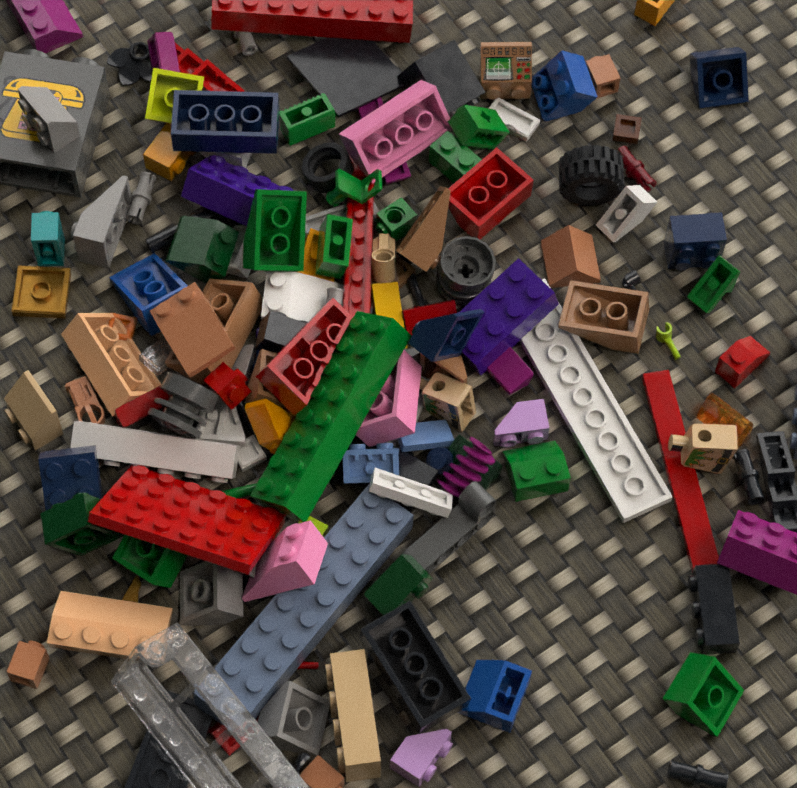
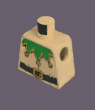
[419,373,476,433]
[668,424,738,474]

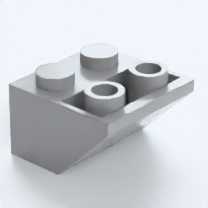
[18,86,80,153]

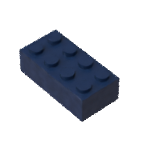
[171,90,280,154]

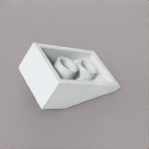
[261,270,344,322]

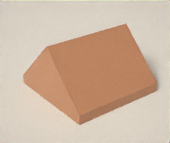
[541,225,601,288]

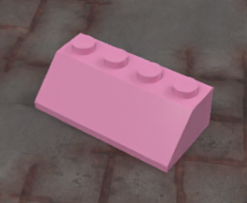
[339,80,453,183]

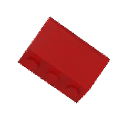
[448,147,534,239]

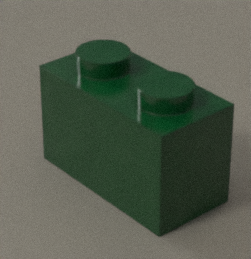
[364,554,433,616]

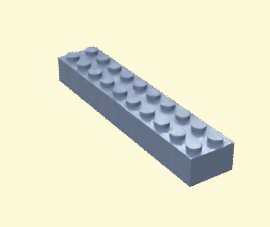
[193,484,414,738]

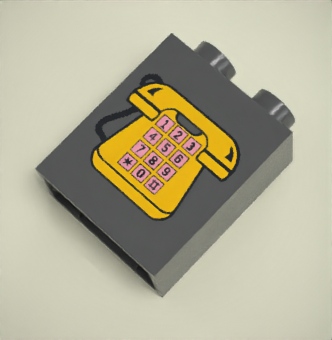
[0,49,110,198]

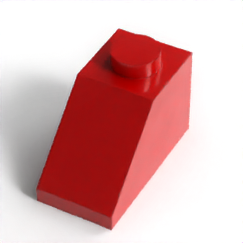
[715,336,770,388]

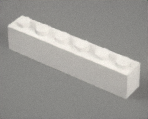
[70,421,240,483]

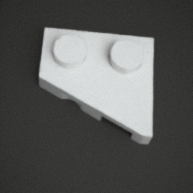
[196,390,247,447]

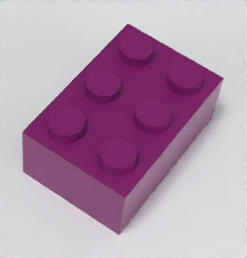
[717,510,797,595]

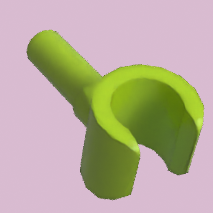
[656,322,681,360]

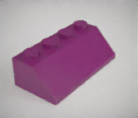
[6,0,83,54]

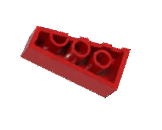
[255,298,352,415]

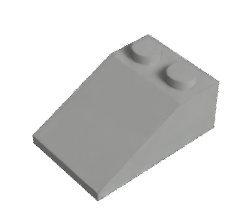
[71,175,132,269]

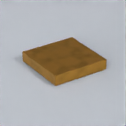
[12,265,72,319]

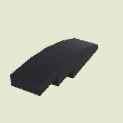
[756,431,797,533]

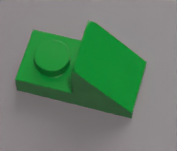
[687,255,740,313]

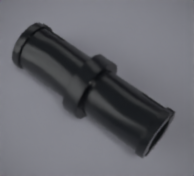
[733,449,765,505]
[667,760,729,788]

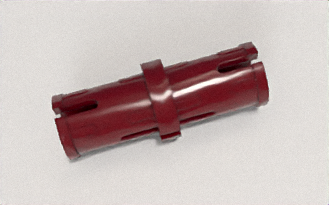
[618,146,657,192]

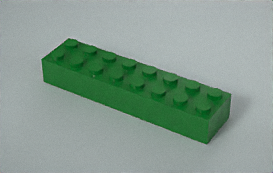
[250,311,412,522]

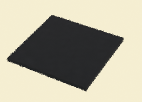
[287,37,404,118]

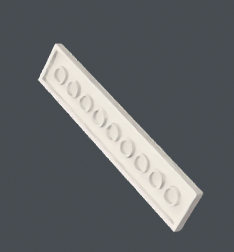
[519,279,673,523]

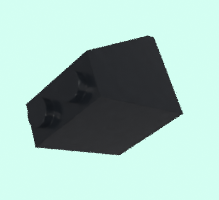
[397,40,485,119]

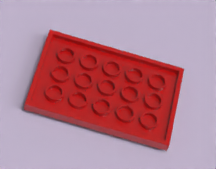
[88,465,286,575]

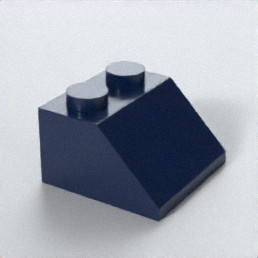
[690,47,749,108]
[408,309,484,362]

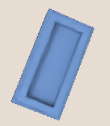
[397,420,455,452]

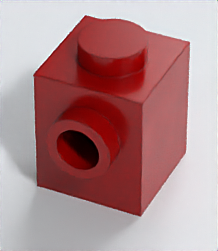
[204,362,252,410]

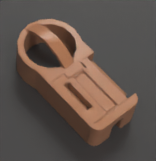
[65,376,106,424]

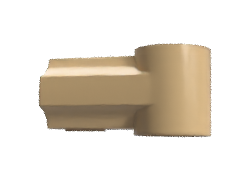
[371,234,396,283]

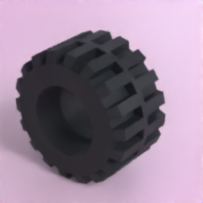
[558,145,624,206]

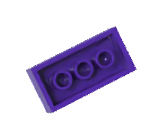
[181,155,294,226]
[459,258,559,376]

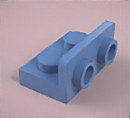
[343,443,400,483]

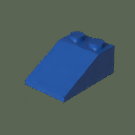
[109,253,187,336]

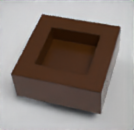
[612,114,642,144]

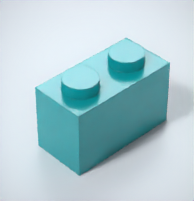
[31,211,65,267]

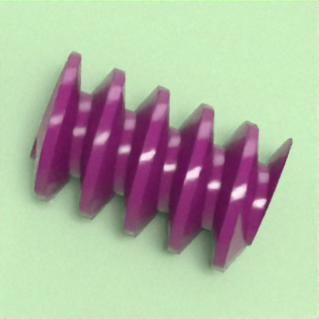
[438,436,495,498]

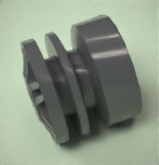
[436,236,496,306]
[147,372,220,439]

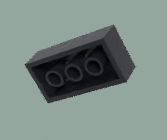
[359,601,471,734]

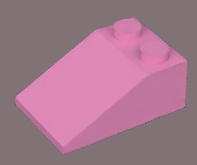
[242,520,328,602]

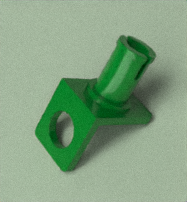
[326,169,382,207]

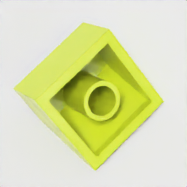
[145,68,204,124]

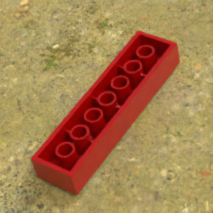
[211,0,413,43]

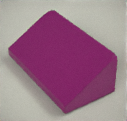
[147,32,180,72]
[487,347,533,395]

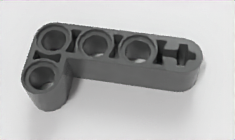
[402,481,496,574]

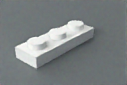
[369,468,453,518]

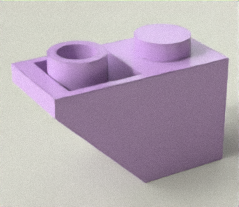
[493,399,549,447]
[390,729,453,787]

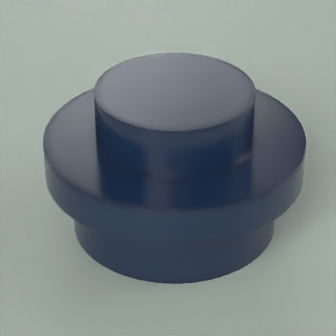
[427,447,454,475]

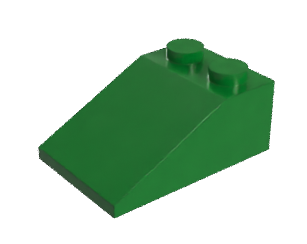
[242,189,307,271]

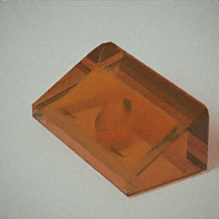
[696,393,754,448]

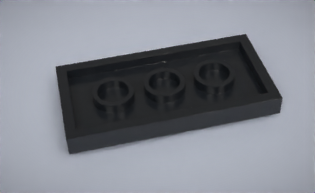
[125,689,214,788]

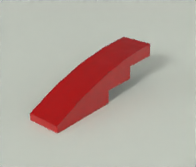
[175,43,245,92]

